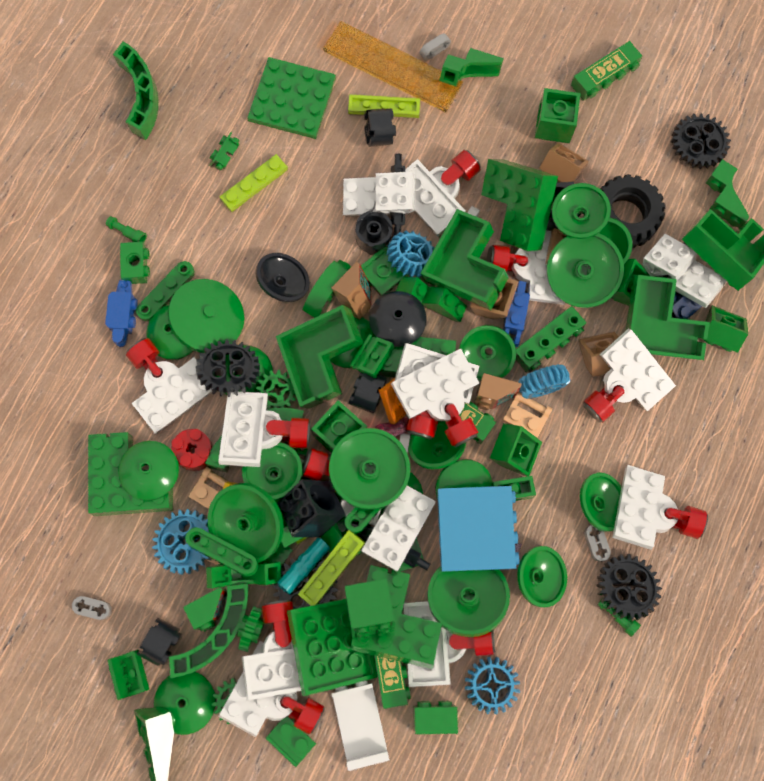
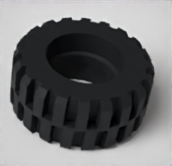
[600,174,666,248]

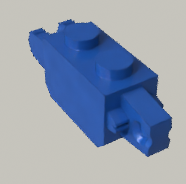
[105,280,138,347]
[503,281,530,347]

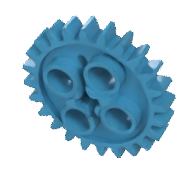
[152,509,211,575]

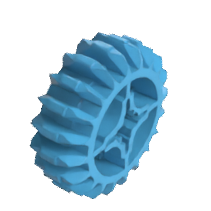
[387,230,435,277]
[518,364,571,399]
[464,657,520,715]

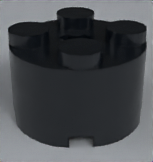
[364,108,396,147]
[355,211,393,255]
[348,372,387,414]
[137,618,182,667]

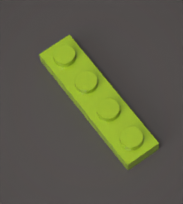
[348,94,420,118]
[219,154,288,213]
[298,530,365,606]

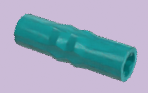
[277,537,330,594]

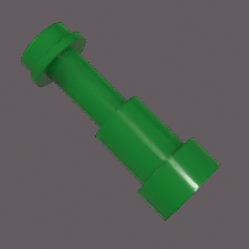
[106,216,147,243]
[597,597,641,637]

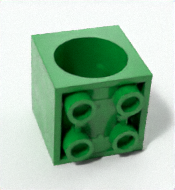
[534,88,581,144]
[311,400,367,453]
[345,579,395,640]

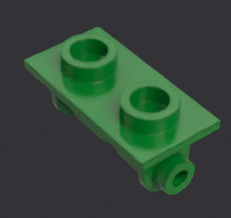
[209,132,240,171]

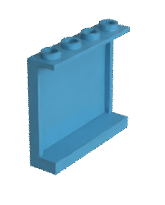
[437,486,519,571]

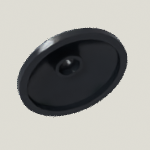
[255,253,310,302]
[369,291,427,347]

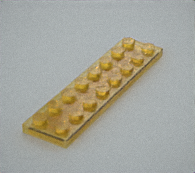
[323,21,463,113]

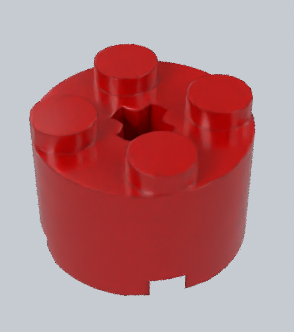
[171,429,213,472]

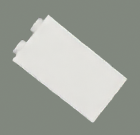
[331,680,389,771]

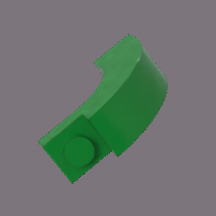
[302,260,351,318]
[206,561,281,589]

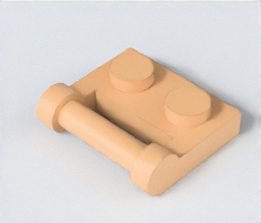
[502,391,553,438]
[188,467,229,509]

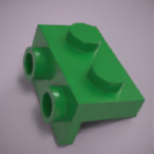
[107,649,150,700]

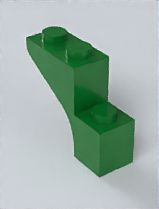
[439,48,504,86]
[706,159,749,229]
[396,277,467,322]

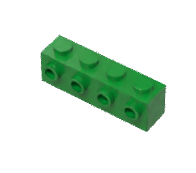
[516,306,587,373]

